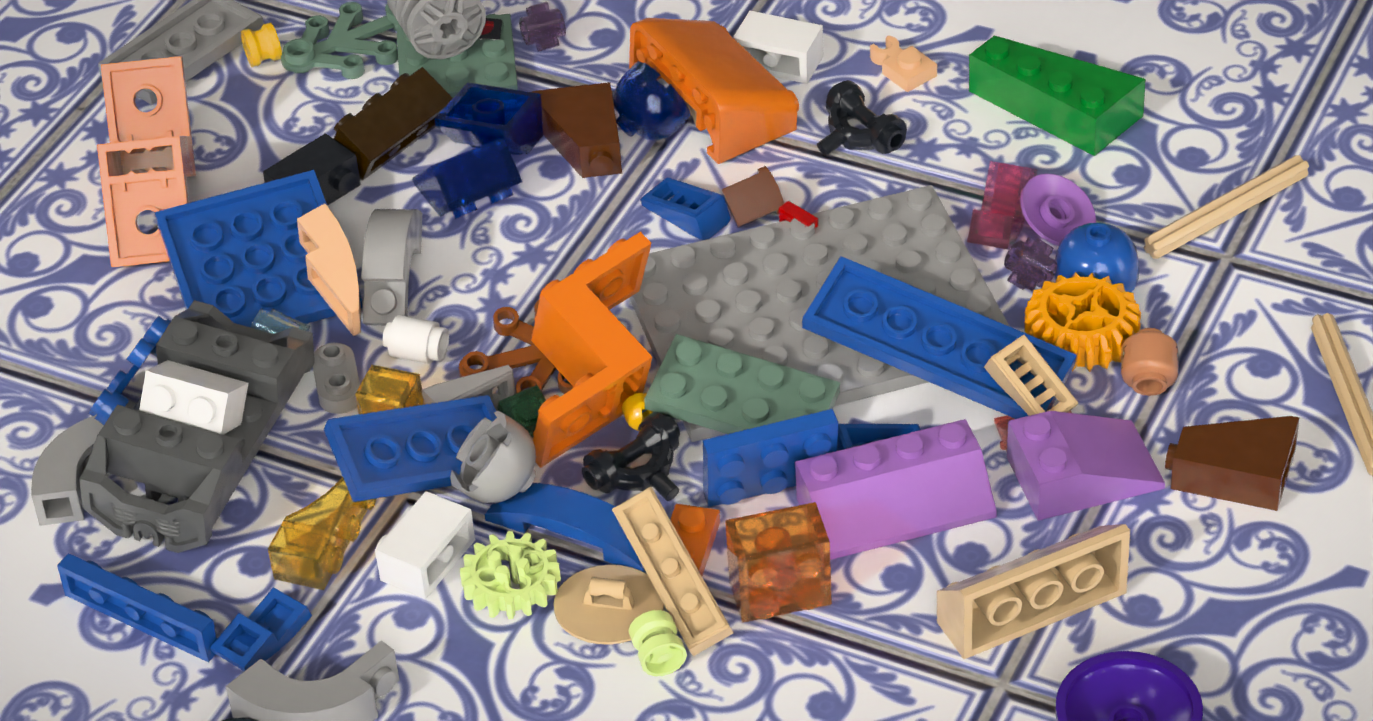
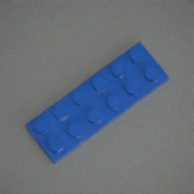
[802,256,1077,419]

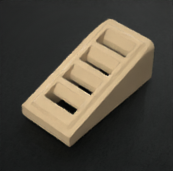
[984,334,1079,416]

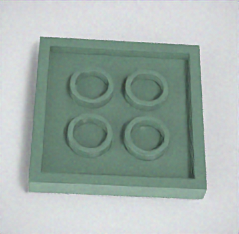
[396,14,519,104]

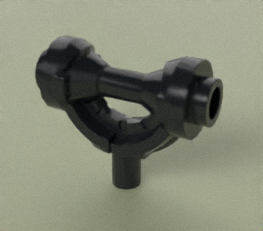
[817,80,907,156]
[582,412,680,501]

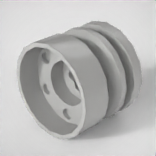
[387,0,486,59]

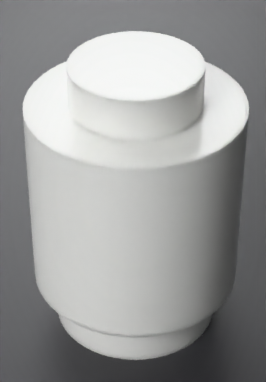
[383,315,449,364]

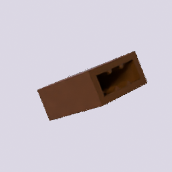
[532,82,622,178]
[1165,416,1300,511]

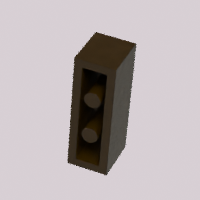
[333,67,455,181]

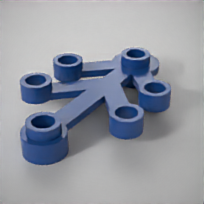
[89,315,171,425]

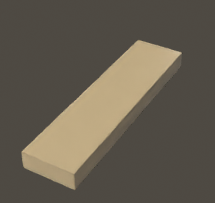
[612,487,733,656]

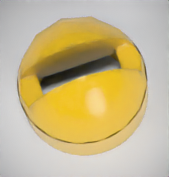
[622,393,653,431]

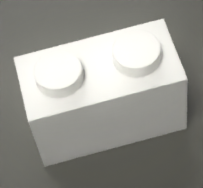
[733,11,823,84]
[139,360,249,435]
[375,491,475,599]

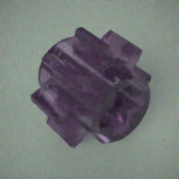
[519,2,566,52]
[1004,237,1057,291]

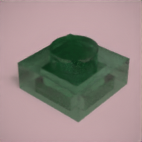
[497,385,546,438]

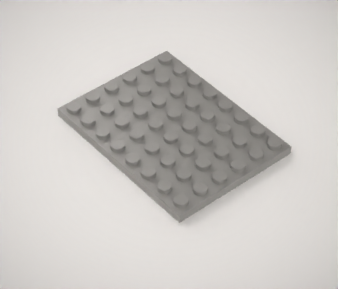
[629,185,1010,442]

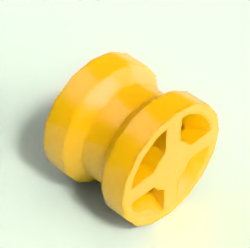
[241,22,282,67]

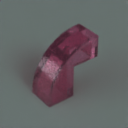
[967,161,1038,250]

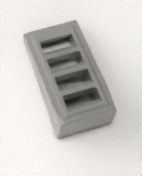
[422,365,517,411]

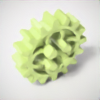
[460,531,561,619]

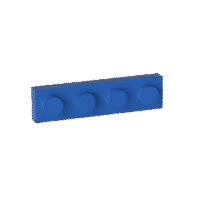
[57,553,217,663]

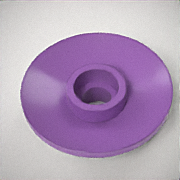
[1020,174,1096,246]

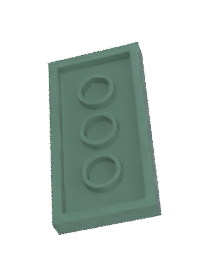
[644,334,840,434]

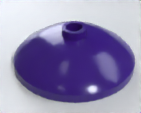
[1055,651,1203,721]

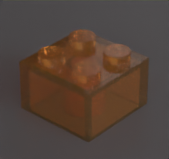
[725,502,832,623]

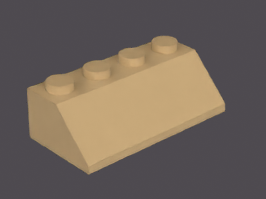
[937,524,1130,659]

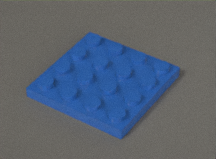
[155,170,363,333]

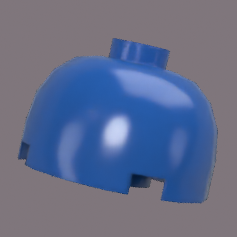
[1054,223,1139,292]

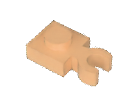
[870,36,937,92]

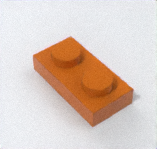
[670,504,720,576]

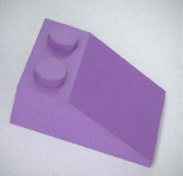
[1007,411,1165,521]

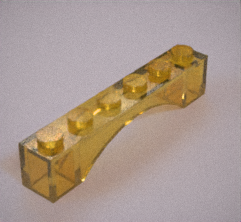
[268,365,424,590]

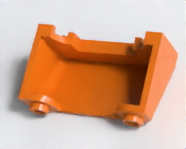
[629,17,799,164]

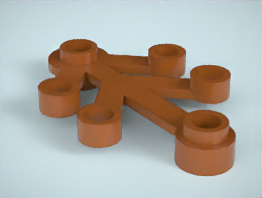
[459,300,573,406]

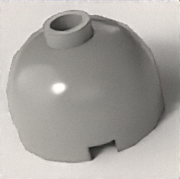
[450,411,536,504]

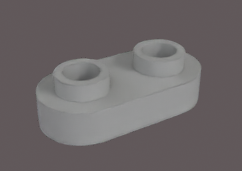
[313,343,362,414]

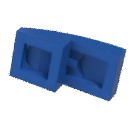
[210,587,312,671]

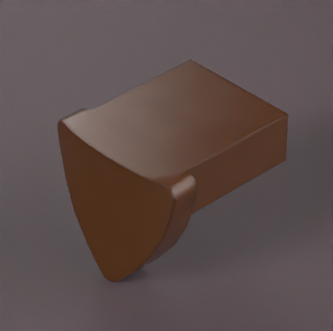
[721,166,784,228]

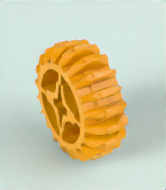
[1024,272,1141,372]

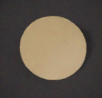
[554,565,664,645]

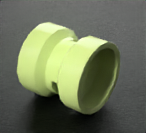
[628,610,687,676]

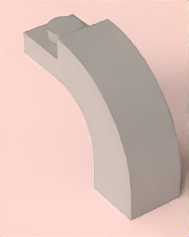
[361,209,422,326]
[31,415,104,526]
[226,641,400,721]

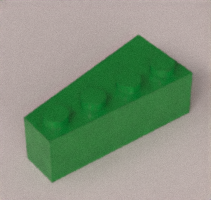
[969,35,1146,156]

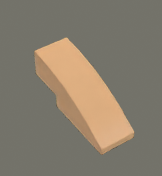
[297,203,361,336]

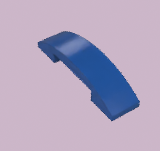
[484,483,646,573]

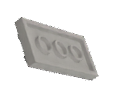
[98,0,264,105]

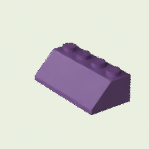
[795,419,997,561]

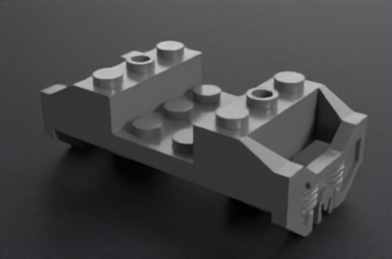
[79,300,315,553]

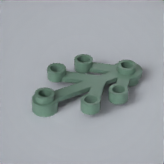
[281,2,400,79]

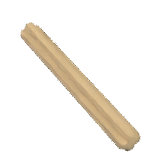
[1144,155,1309,259]
[1311,313,1373,477]

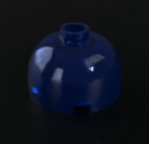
[613,61,691,141]

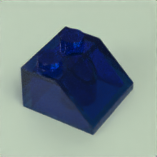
[435,82,543,155]
[412,137,522,219]

